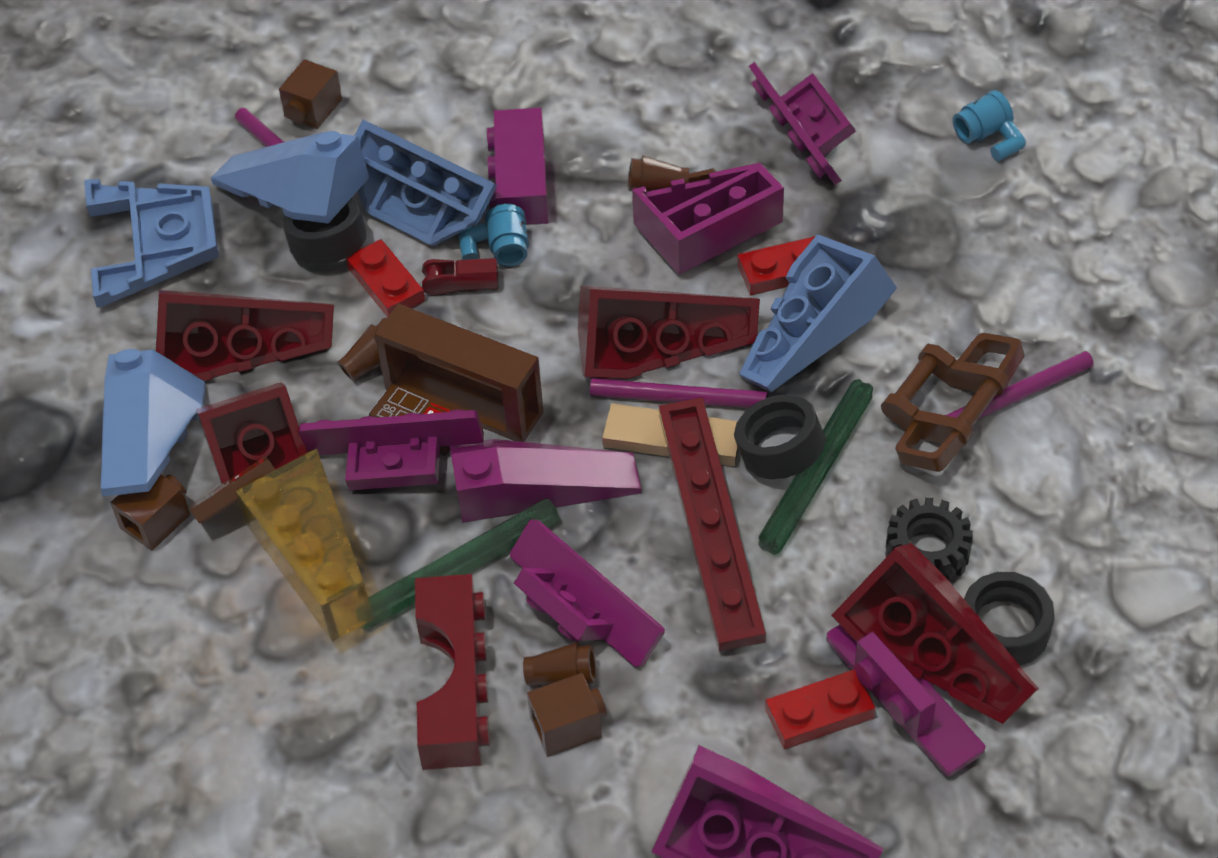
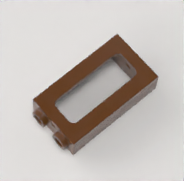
[375,304,544,442]

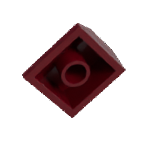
[196,382,313,490]

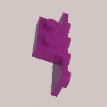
[748,62,856,186]
[299,409,484,490]
[510,520,665,667]
[826,624,986,776]

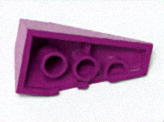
[450,439,642,523]
[651,745,883,858]

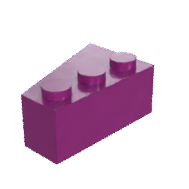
[632,163,784,275]

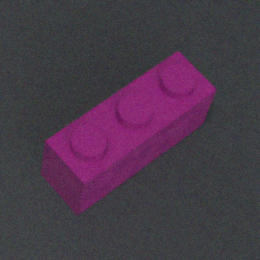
[486,107,548,225]

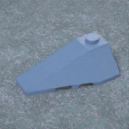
[211,131,369,223]
[739,234,897,392]
[101,349,206,497]

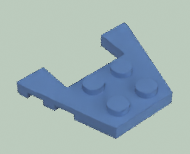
[84,179,219,308]

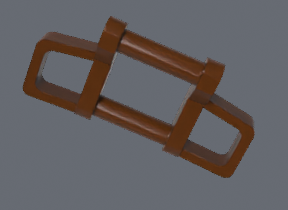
[881,333,1025,472]

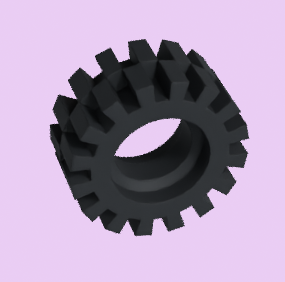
[885,497,973,583]

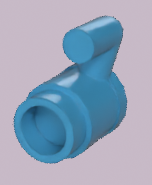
[952,90,1026,162]
[459,204,529,266]

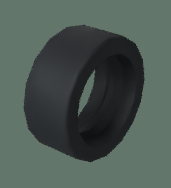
[283,198,366,265]
[734,394,826,480]
[964,572,1055,666]

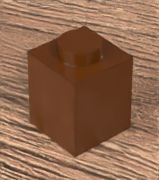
[279,59,343,129]
[110,475,191,551]
[527,673,607,757]

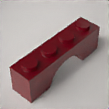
[415,574,490,770]

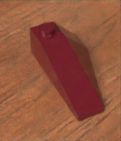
[577,286,760,379]
[156,290,334,381]
[831,543,1039,724]

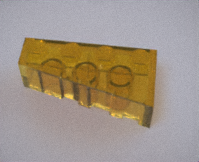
[236,448,374,642]

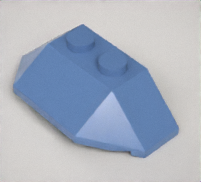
[355,119,497,247]

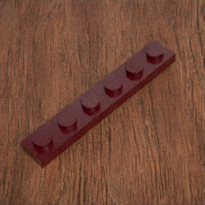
[659,397,766,652]

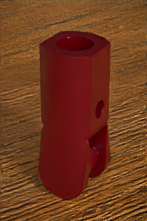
[422,258,499,296]

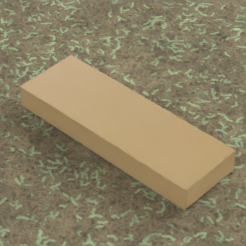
[602,403,739,467]

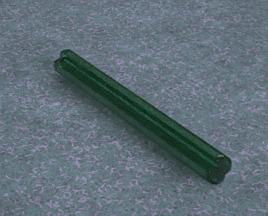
[758,379,873,554]
[352,499,559,630]

